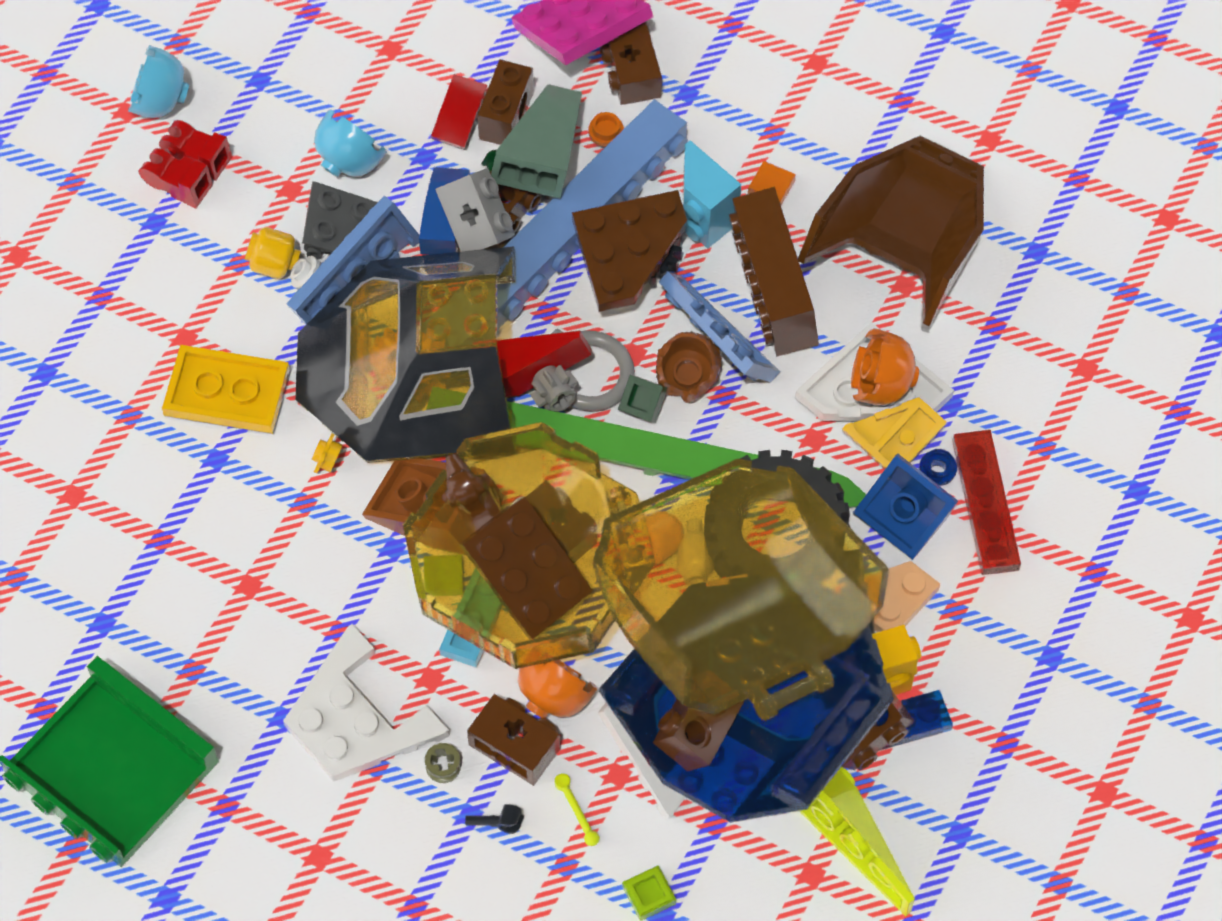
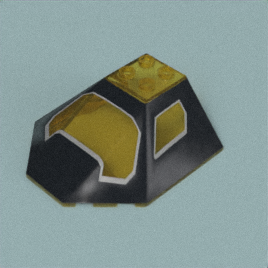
[295,246,515,463]

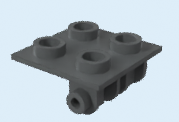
[302,181,378,259]

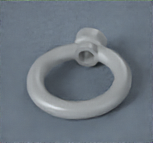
[551,329,634,411]

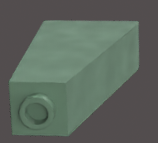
[491,84,582,199]

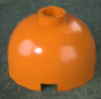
[851,328,919,406]
[518,645,598,719]

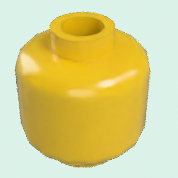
[244,227,301,279]

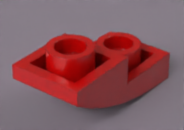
[431,74,487,150]

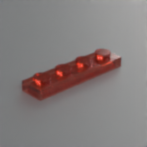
[952,429,1021,575]

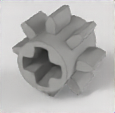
[530,365,578,412]

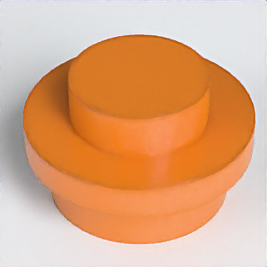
[588,112,624,147]

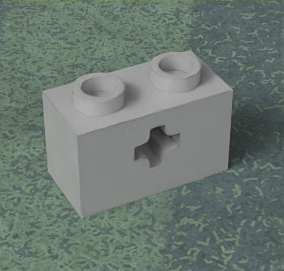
[435,168,515,252]

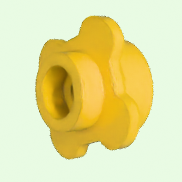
[311,433,342,473]

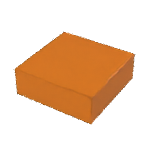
[748,161,796,205]

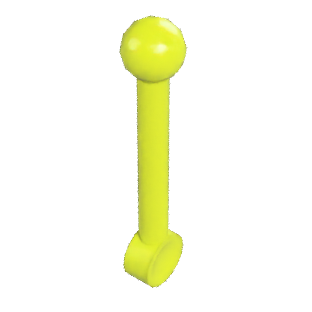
[554,773,600,846]

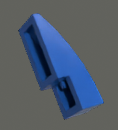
[419,167,470,255]

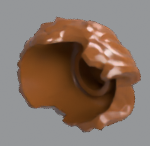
[655,331,722,403]

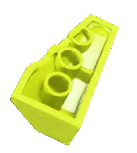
[795,767,915,917]

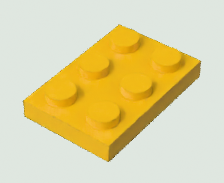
[162,345,290,434]

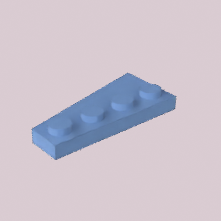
[286,196,419,325]
[659,271,781,382]

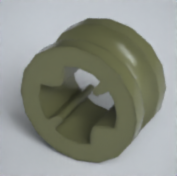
[425,743,461,783]

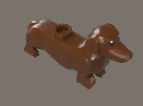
[442,454,502,535]

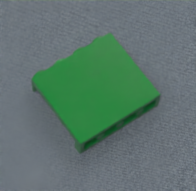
[0,656,219,868]

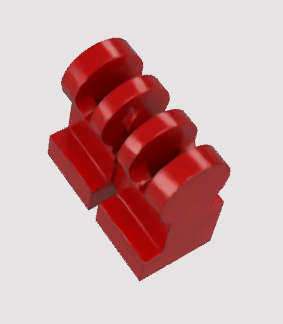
[138,120,232,209]

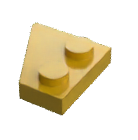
[842,397,947,469]

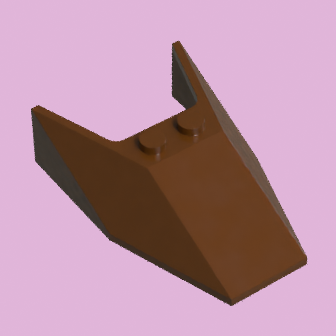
[798,135,984,326]

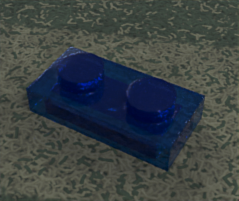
[877,689,953,751]

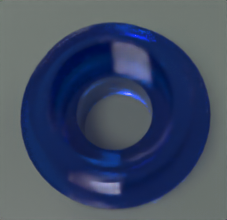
[919,449,957,486]

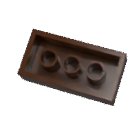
[728,187,819,357]

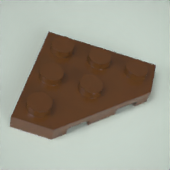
[572,190,687,312]

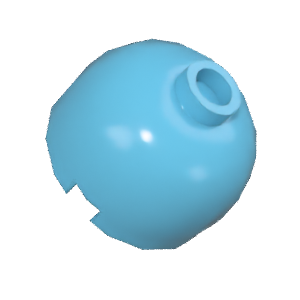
[128,45,190,118]
[314,110,387,178]

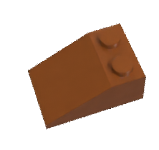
[362,457,504,557]

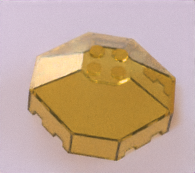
[403,422,654,669]

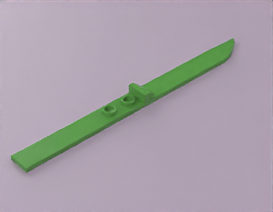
[427,385,866,508]

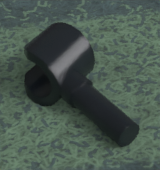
[465,804,524,834]

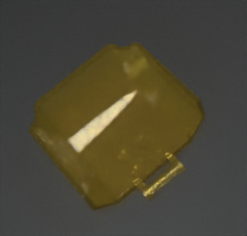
[593,458,889,721]

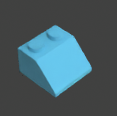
[683,140,742,249]

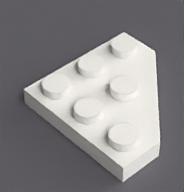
[795,322,954,421]

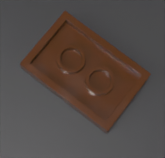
[459,496,593,640]

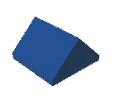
[853,454,958,560]

